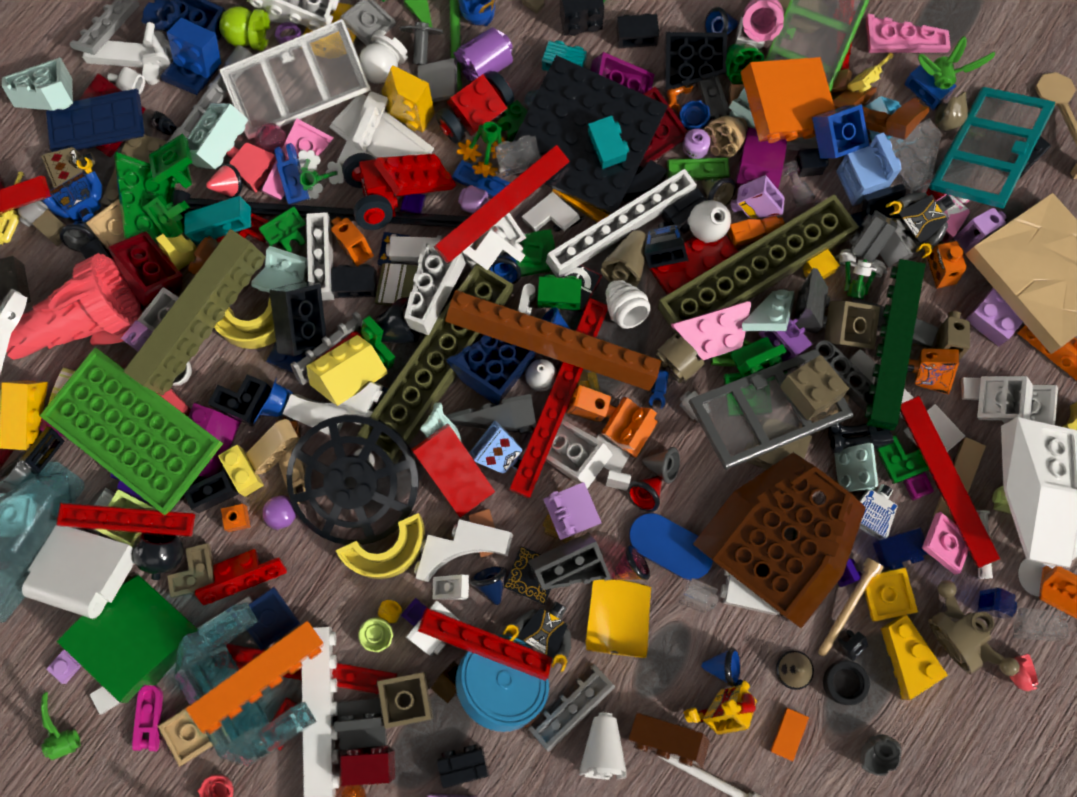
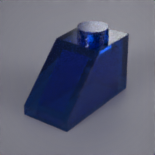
[977,587,1017,619]

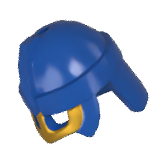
[458,0,495,26]

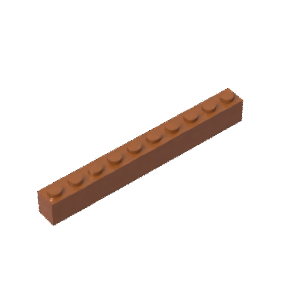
[445,290,661,391]

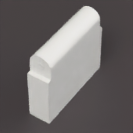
[22,525,134,619]

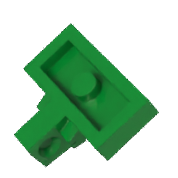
[143,195,189,238]

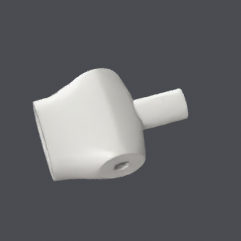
[107,67,145,94]

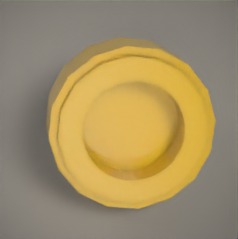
[378,600,402,623]

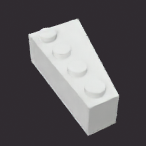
[404,238,466,335]

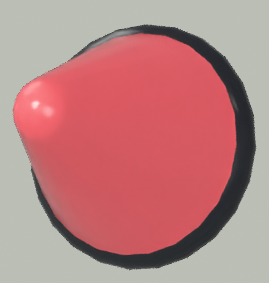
[206,163,242,198]

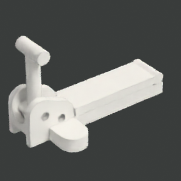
[82,22,173,85]

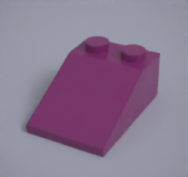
[590,52,655,94]
[735,127,788,189]

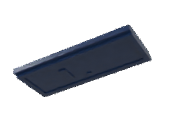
[46,88,144,152]

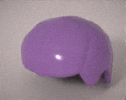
[262,495,296,530]

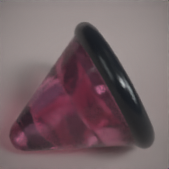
[612,546,650,580]

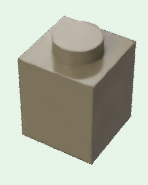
[32,209,65,247]

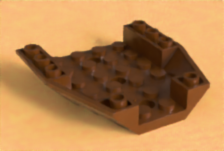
[693,452,866,628]

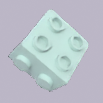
[251,246,308,293]

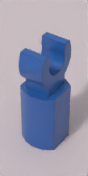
[648,370,669,409]

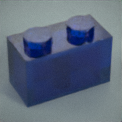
[872,528,928,571]

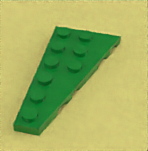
[114,152,176,249]

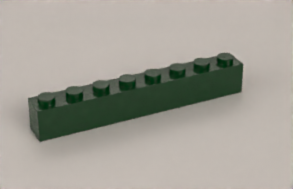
[864,259,926,431]

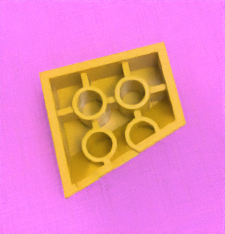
[382,65,435,133]

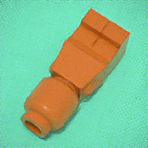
[727,216,785,249]

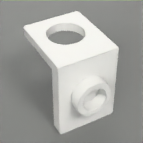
[735,17,764,51]

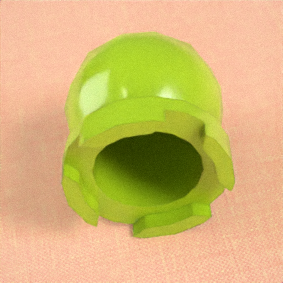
[219,6,270,51]

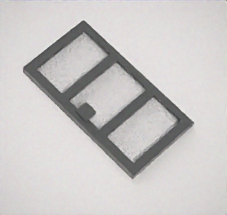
[689,349,853,470]

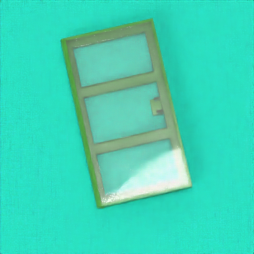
[765,0,869,92]

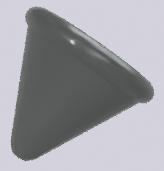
[642,447,680,484]

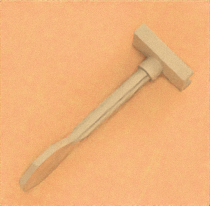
[1035,72,1077,179]

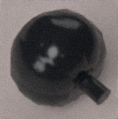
[132,533,184,580]

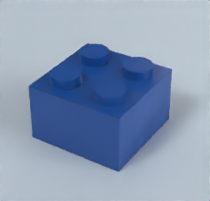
[167,18,221,78]
[812,104,869,158]

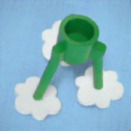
[298,150,344,200]

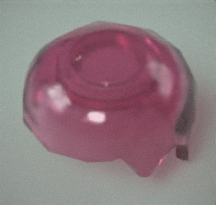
[255,123,286,154]

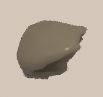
[935,92,968,131]

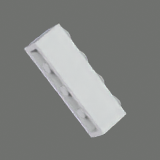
[306,212,334,301]

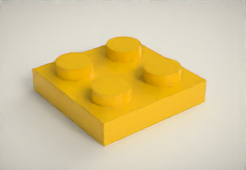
[860,568,918,622]

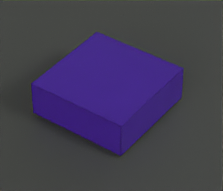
[400,194,426,213]
[401,598,427,627]

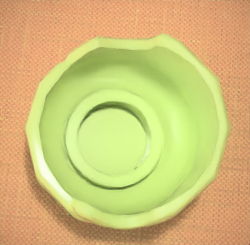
[358,617,393,652]

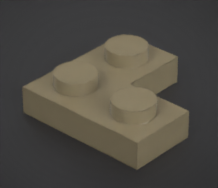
[167,543,215,598]

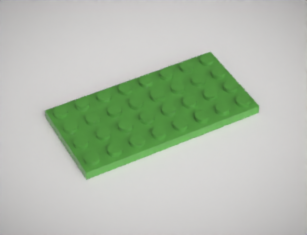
[40,347,223,515]

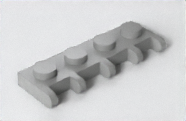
[70,0,140,55]
[290,311,363,385]
[528,663,615,752]

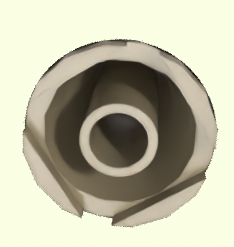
[601,230,647,287]

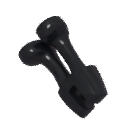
[827,422,894,453]

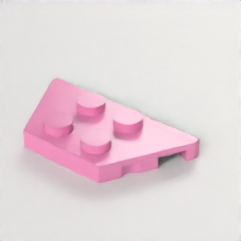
[671,301,751,360]

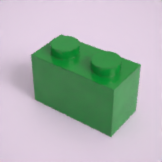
[537,275,582,310]

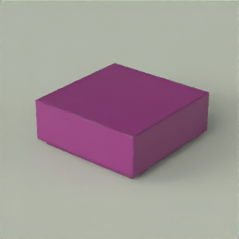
[903,472,934,501]

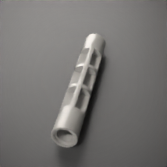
[167,45,253,143]

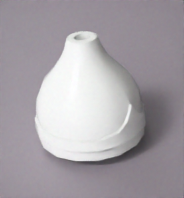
[525,359,557,392]

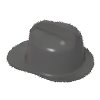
[0,450,36,486]

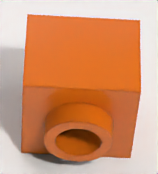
[221,504,251,532]

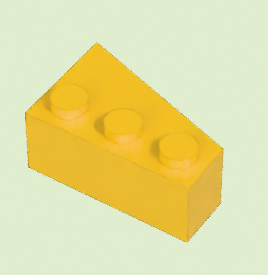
[0,380,48,450]
[881,615,948,700]

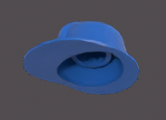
[253,377,293,424]

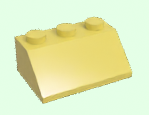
[306,335,388,406]

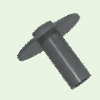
[399,22,443,65]

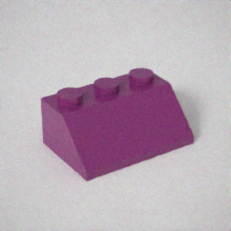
[188,403,241,479]

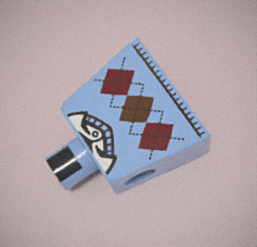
[469,420,522,474]

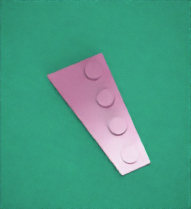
[866,13,950,53]
[261,119,334,201]

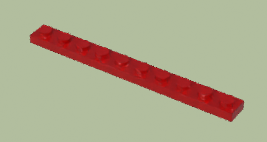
[509,298,608,499]

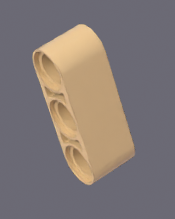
[246,419,299,474]

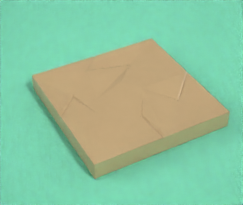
[965,193,1077,354]

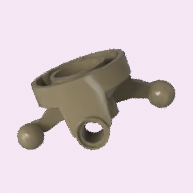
[928,580,1020,676]

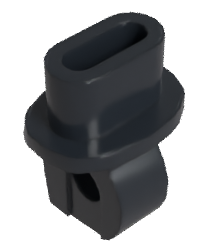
[150,111,177,135]

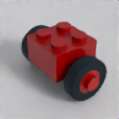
[435,71,515,143]
[342,153,398,230]

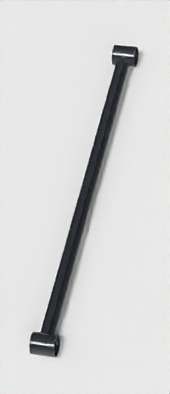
[170,190,470,228]

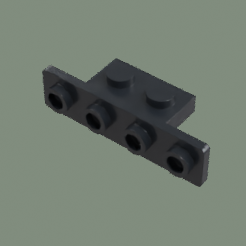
[851,184,906,232]

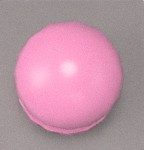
[743,0,784,42]

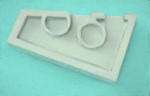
[742,289,794,331]

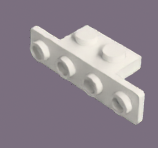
[338,91,388,165]

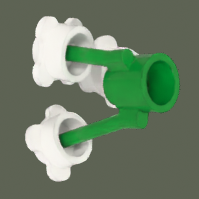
[835,249,888,299]

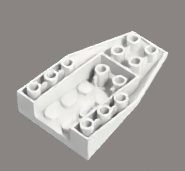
[1001,417,1077,568]

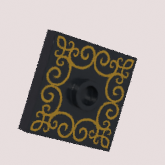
[504,546,551,605]

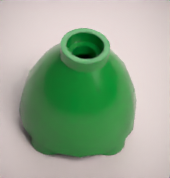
[726,43,764,84]

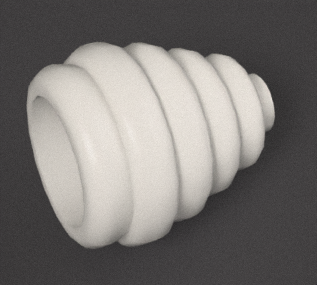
[605,280,651,329]

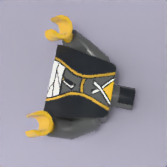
[886,193,955,258]
[502,601,571,672]

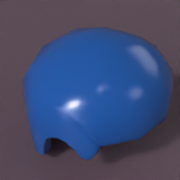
[679,100,710,131]

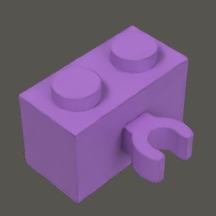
[758,318,812,362]

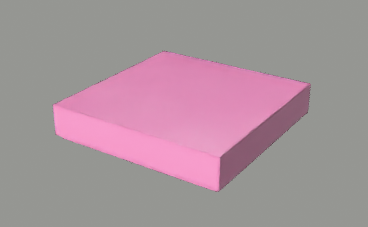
[922,512,969,575]

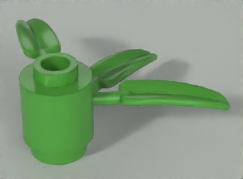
[918,36,995,89]
[41,692,81,760]

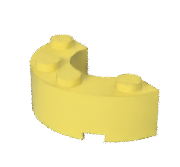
[214,298,276,349]
[336,513,425,579]

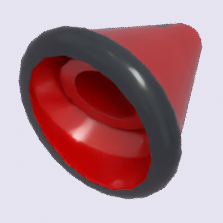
[628,476,662,512]

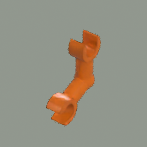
[667,86,693,116]

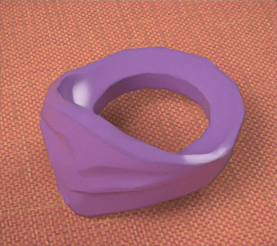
[275,22,301,44]

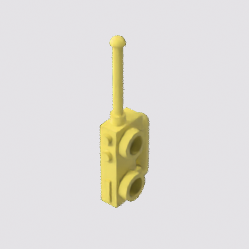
[847,53,893,93]
[0,172,24,245]

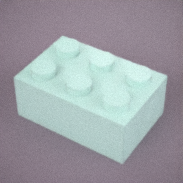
[187,103,248,169]

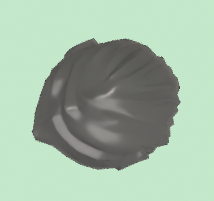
[860,734,901,776]

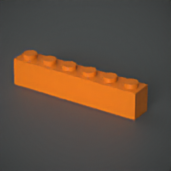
[186,621,324,735]

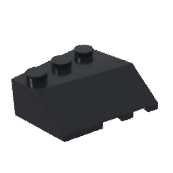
[664,32,727,92]

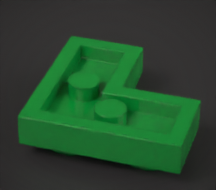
[360,316,395,370]
[876,435,929,484]

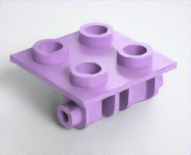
[543,482,602,540]

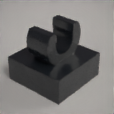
[838,630,868,661]

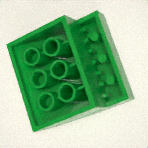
[57,576,202,703]

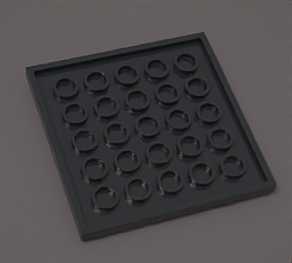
[502,55,668,215]

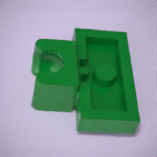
[496,100,528,143]
[258,206,306,252]

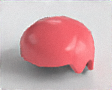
[1010,654,1038,691]
[198,774,234,797]

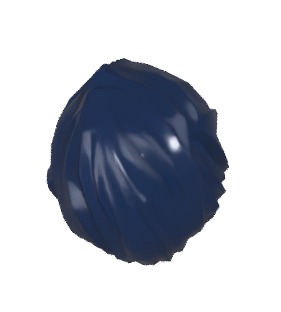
[141,0,180,31]

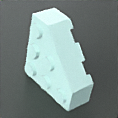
[1,57,73,110]

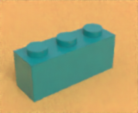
[184,196,251,245]

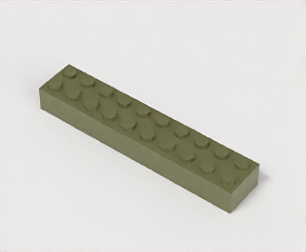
[658,194,859,339]
[357,263,513,464]

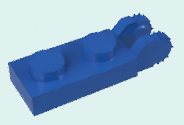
[274,143,310,204]

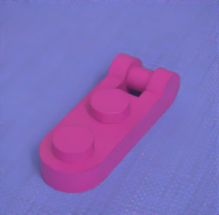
[132,685,163,751]

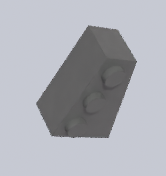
[528,533,611,590]

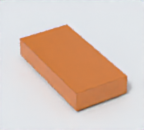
[770,708,809,761]

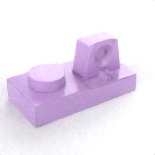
[46,649,81,684]

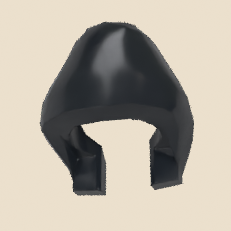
[375,297,419,344]

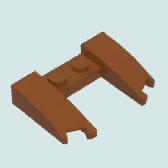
[833,87,930,140]

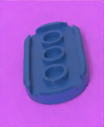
[629,513,713,580]

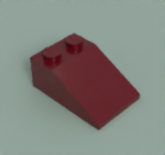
[108,232,182,307]

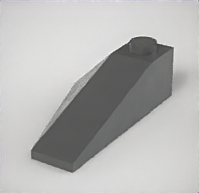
[446,394,536,434]

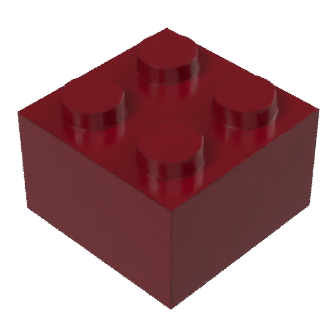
[341,746,395,786]

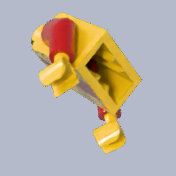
[683,680,757,735]

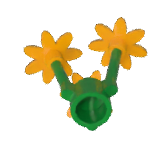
[456,122,512,178]

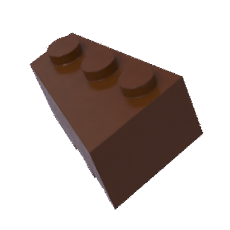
[629,713,710,769]

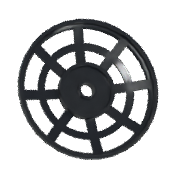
[286,414,419,545]

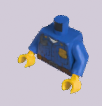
[43,157,103,223]

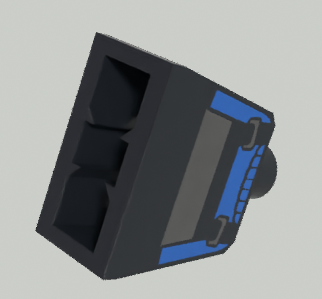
[644,222,688,269]

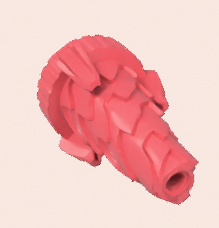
[6,253,142,360]

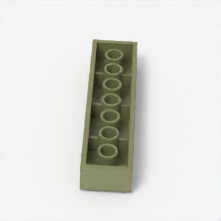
[123,229,266,396]

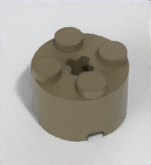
[656,333,705,384]

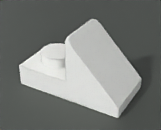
[433,574,469,600]

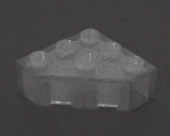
[889,118,942,196]

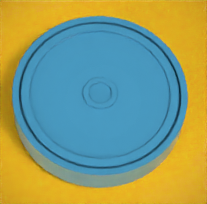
[456,635,549,732]

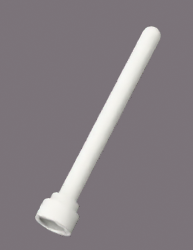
[658,756,762,797]

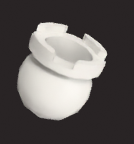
[359,30,408,84]

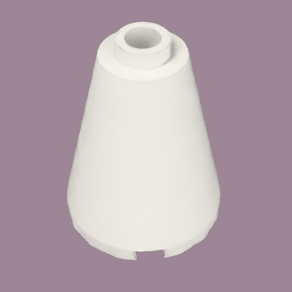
[579,712,626,780]

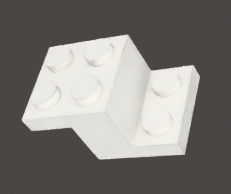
[463,226,525,270]
[977,376,1058,425]

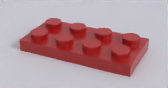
[374,154,457,196]
[648,234,738,295]

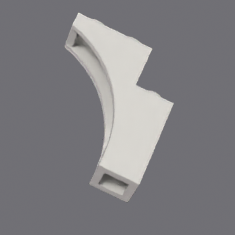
[283,382,383,435]
[414,519,513,582]

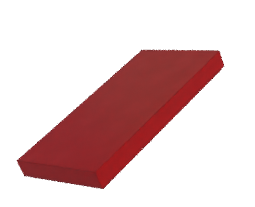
[411,423,495,518]

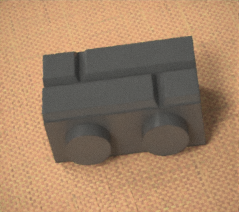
[850,211,897,263]

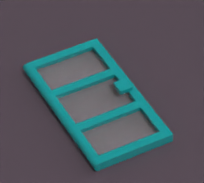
[929,87,1055,209]

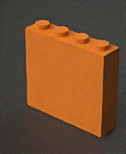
[740,57,835,143]

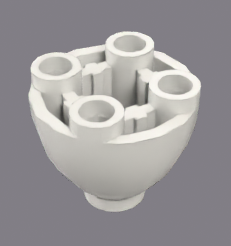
[688,200,731,243]

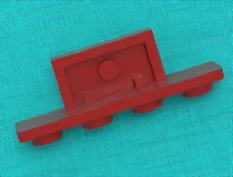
[195,549,287,605]

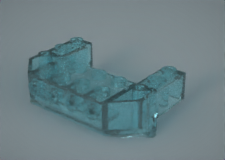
[174,602,317,766]

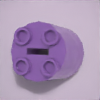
[454,27,513,81]

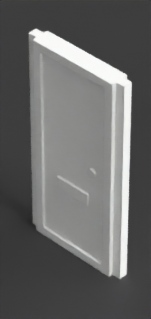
[329,94,434,159]

